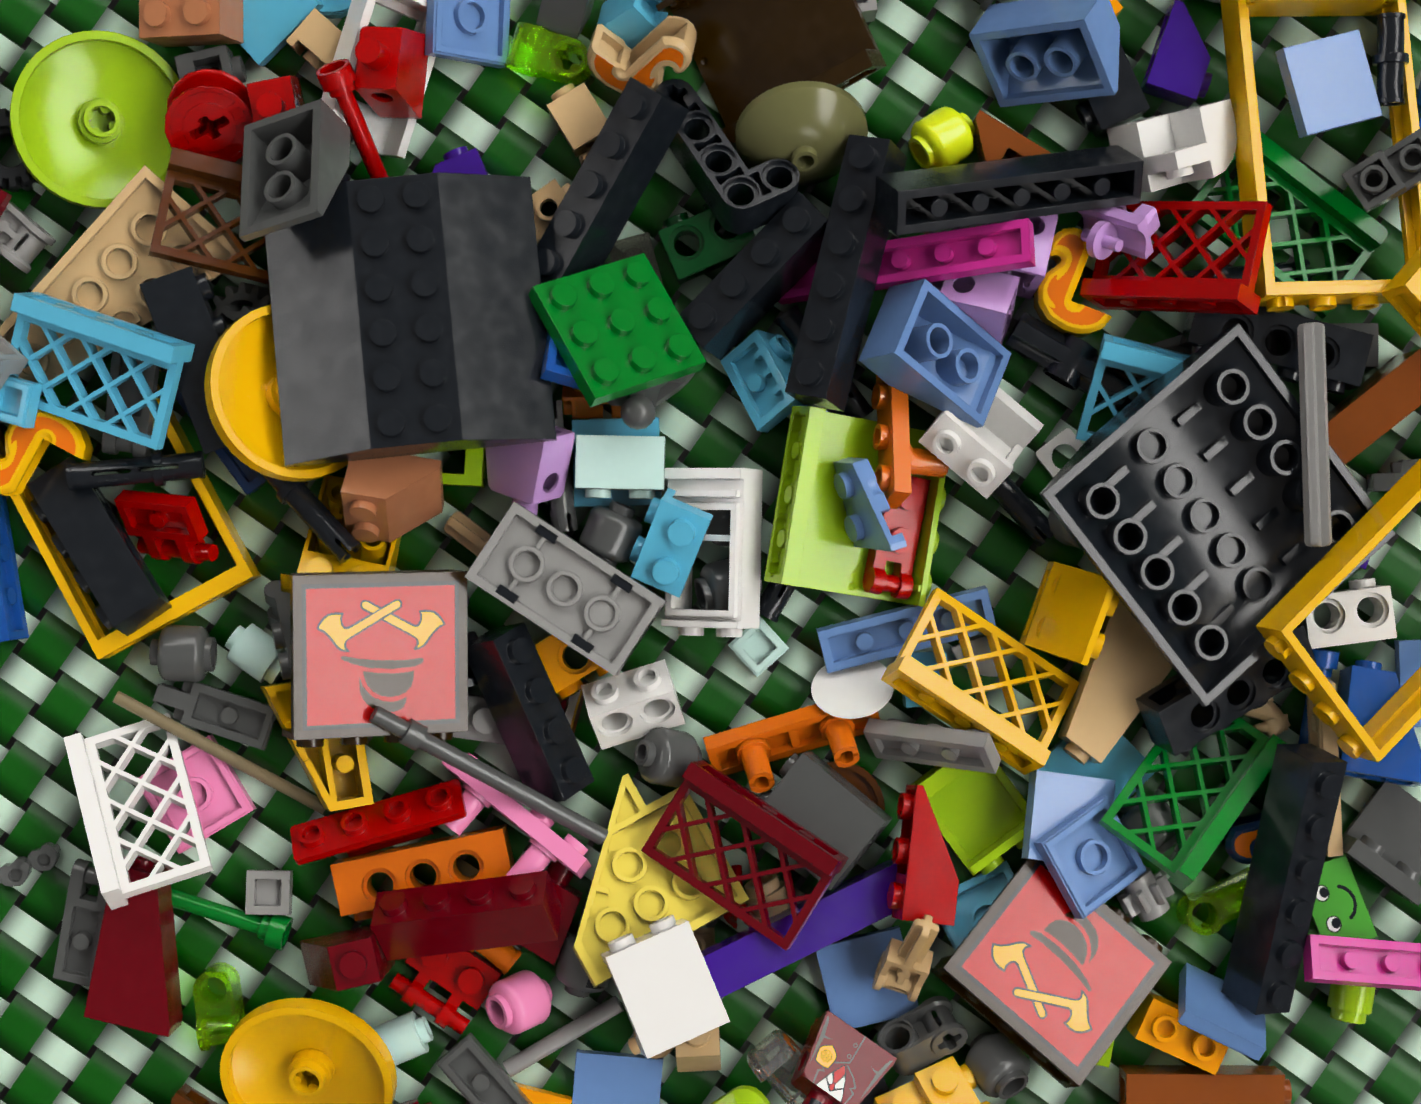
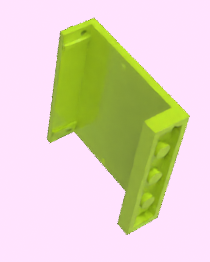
[764,406,946,607]

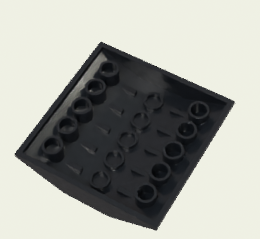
[265,172,557,467]
[1039,323,1396,707]

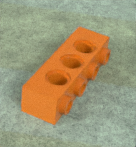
[330,824,515,921]

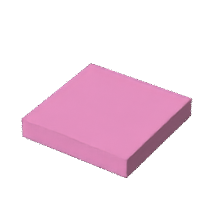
[138,734,257,854]

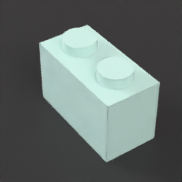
[575,435,666,499]

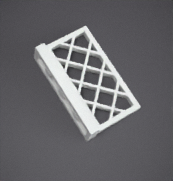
[64,712,213,910]

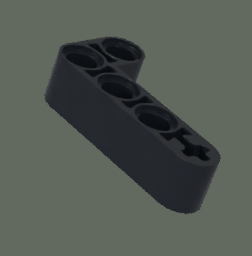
[657,79,800,234]

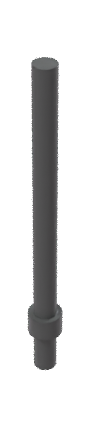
[369,706,608,845]

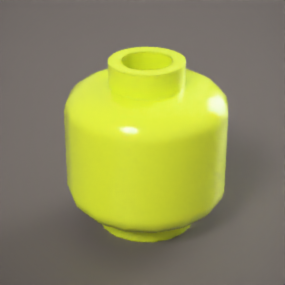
[908,106,975,169]

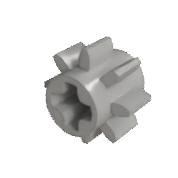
[1116,867,1175,922]

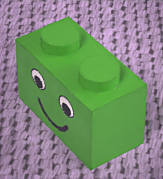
[1307,853,1378,939]

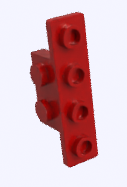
[290,779,467,865]

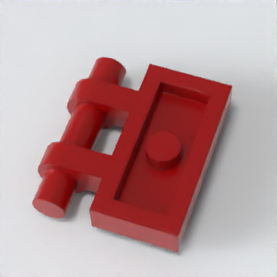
[114,490,219,564]
[388,951,502,1035]

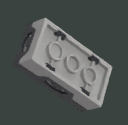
[465,502,667,676]

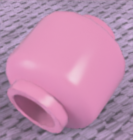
[485,970,553,1035]

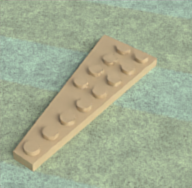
[0,165,241,423]

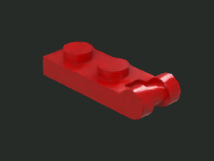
[863,476,931,600]

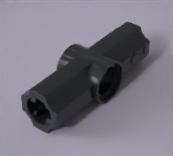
[1004,312,1137,411]

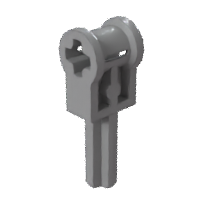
[0,201,56,274]

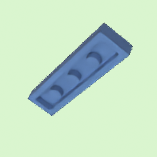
[816,585,996,673]

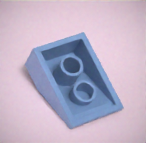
[859,279,1012,428]

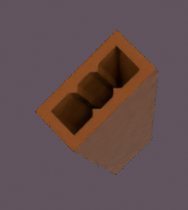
[1328,349,1421,465]
[1119,1065,1292,1104]

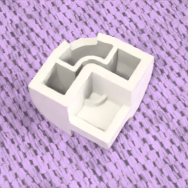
[1107,99,1237,192]

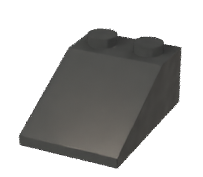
[239,99,350,242]

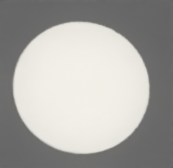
[811,661,894,719]

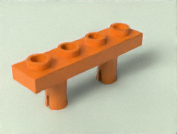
[871,375,949,509]
[703,704,880,793]

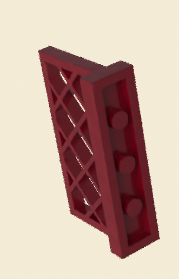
[641,760,849,951]

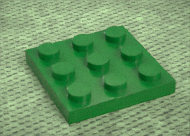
[528,253,707,407]

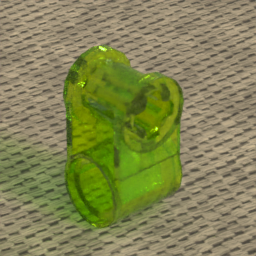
[505,22,592,86]
[193,962,246,1051]

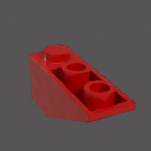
[887,784,959,926]

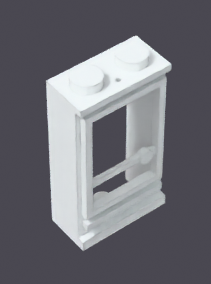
[321,0,436,159]
[661,468,763,637]

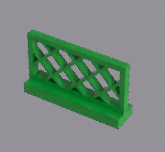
[1186,132,1391,319]
[1099,717,1287,891]

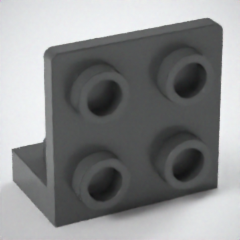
[1342,782,1421,906]

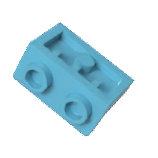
[720,329,807,433]

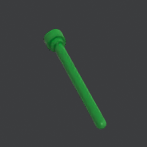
[93,866,293,951]

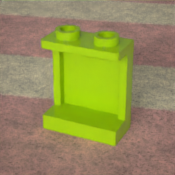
[910,766,1027,876]

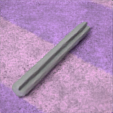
[1297,322,1332,547]

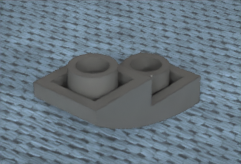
[1342,128,1421,213]

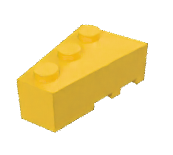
[260,682,374,812]

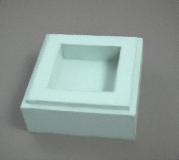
[728,616,789,677]

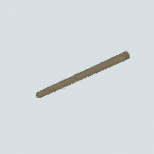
[112,691,326,814]

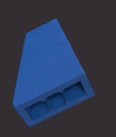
[1337,660,1421,787]

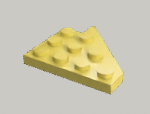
[573,773,749,988]

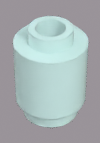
[225,623,285,685]
[373,1011,433,1066]

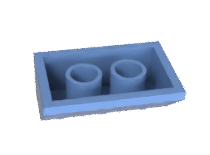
[969,0,1120,107]

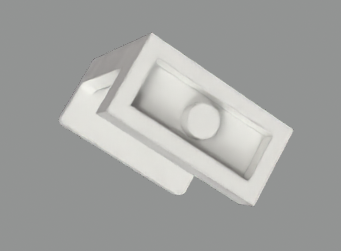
[918,387,1044,499]
[601,915,730,1059]

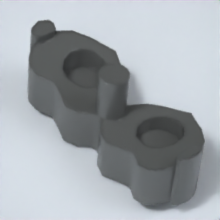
[0,842,61,887]

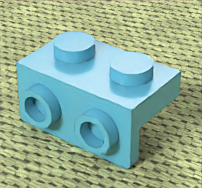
[629,488,713,598]

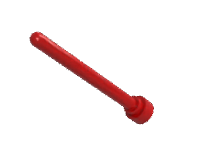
[316,59,389,179]

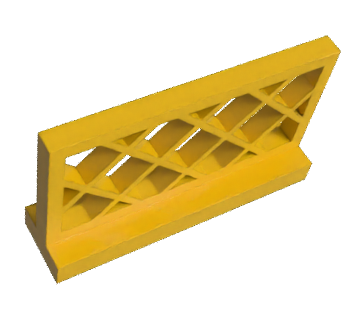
[881,587,1079,775]

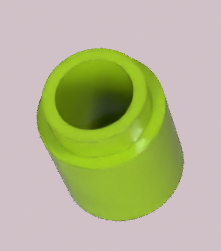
[1327,984,1376,1024]

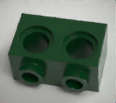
[658,203,755,285]

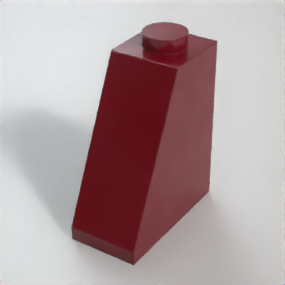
[300,925,395,991]

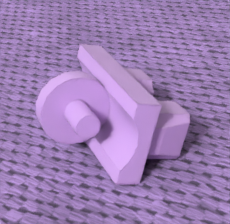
[1078,203,1160,260]

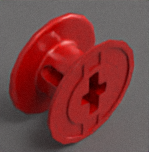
[165,69,253,163]

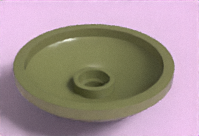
[735,81,868,186]

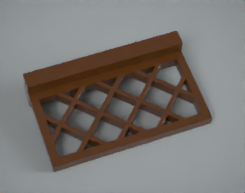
[148,147,269,285]

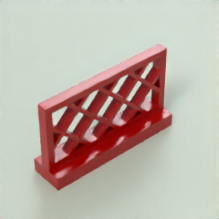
[1079,201,1273,315]

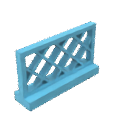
[10,292,195,450]
[1076,333,1191,441]

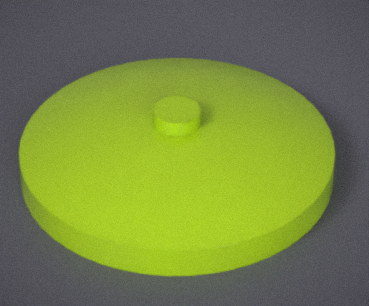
[9,30,179,209]

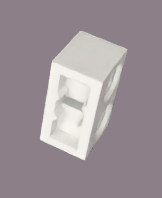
[1300,578,1397,649]
[581,659,685,750]

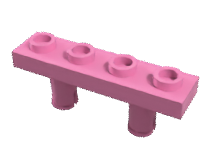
[442,752,592,879]

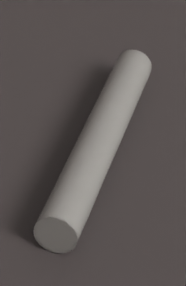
[503,996,624,1077]

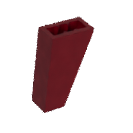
[84,855,183,1037]

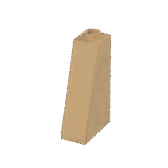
[1058,600,1172,765]

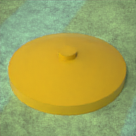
[204,304,349,482]
[220,998,397,1104]

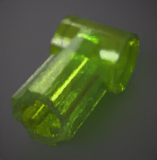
[1176,867,1249,936]

